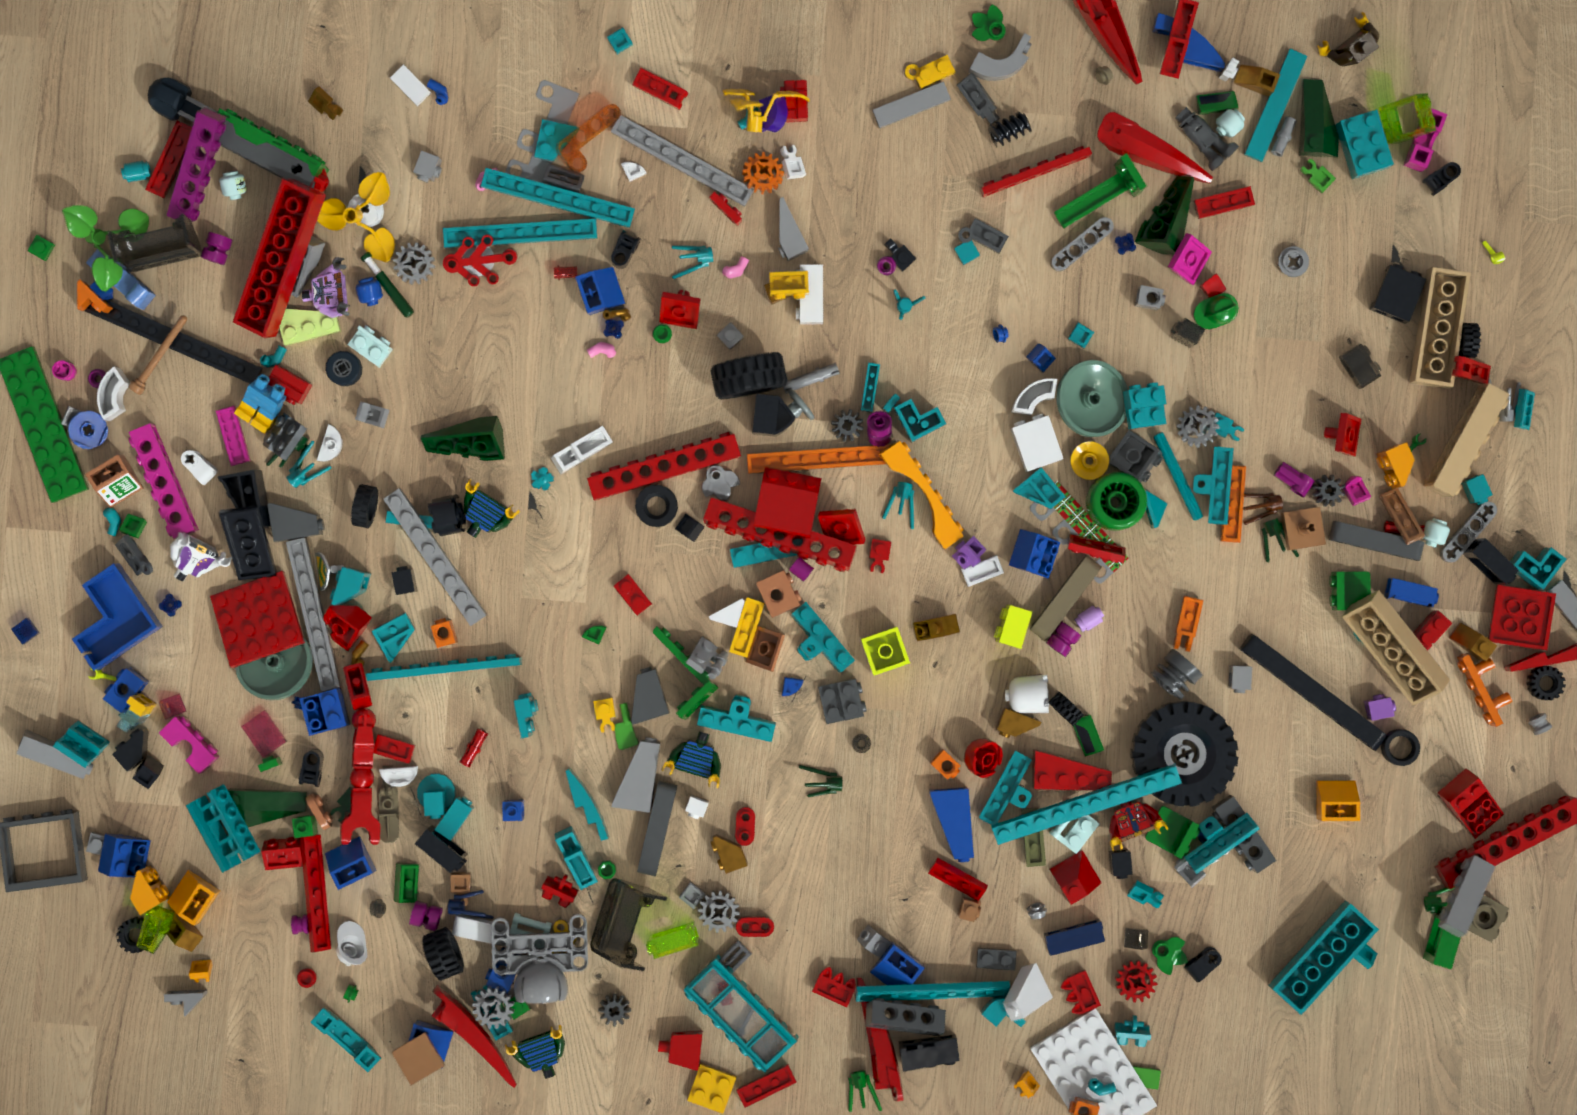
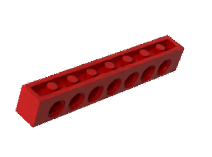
[587,432,741,501]
[703,497,857,572]
[1435,795,1577,889]

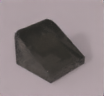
[1124,928,1148,950]

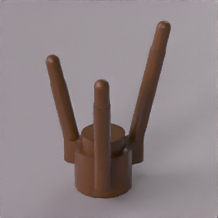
[1243,493,1283,525]

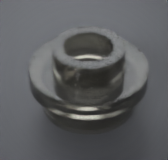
[852,734,871,753]
[370,899,386,918]

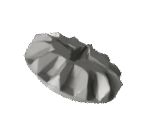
[1278,246,1309,277]

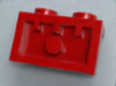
[261,837,303,870]

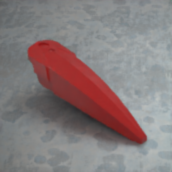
[1072,0,1143,85]
[1097,112,1213,184]
[856,978,904,1102]
[431,985,517,1088]

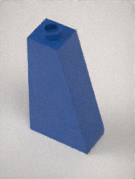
[929,787,974,862]

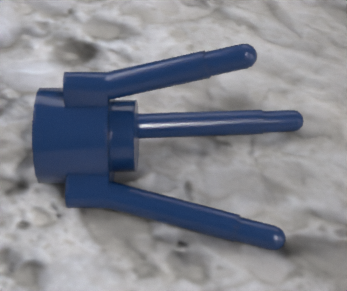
[448,890,494,919]

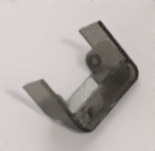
[107,214,202,272]
[590,878,668,971]

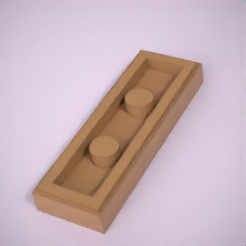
[1379,488,1425,545]

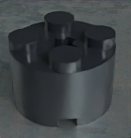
[428,494,466,537]

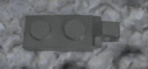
[957,73,1000,124]

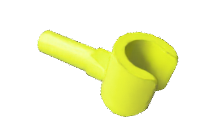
[1482,240,1505,264]
[88,668,117,682]

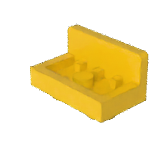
[769,271,809,300]

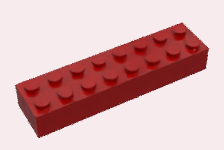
[233,179,326,338]

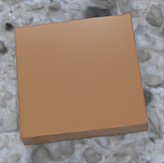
[391,1032,445,1086]

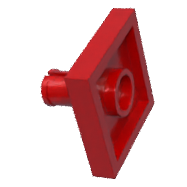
[659,290,701,329]
[1324,413,1362,457]
[818,509,866,545]

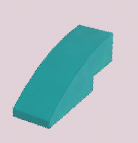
[554,826,598,890]

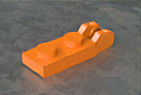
[1173,596,1203,652]

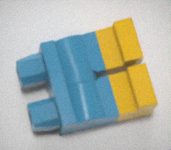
[234,374,287,434]

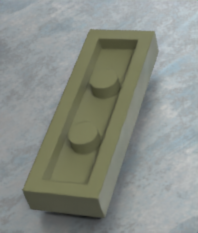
[1021,807,1046,867]

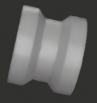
[1527,713,1552,735]

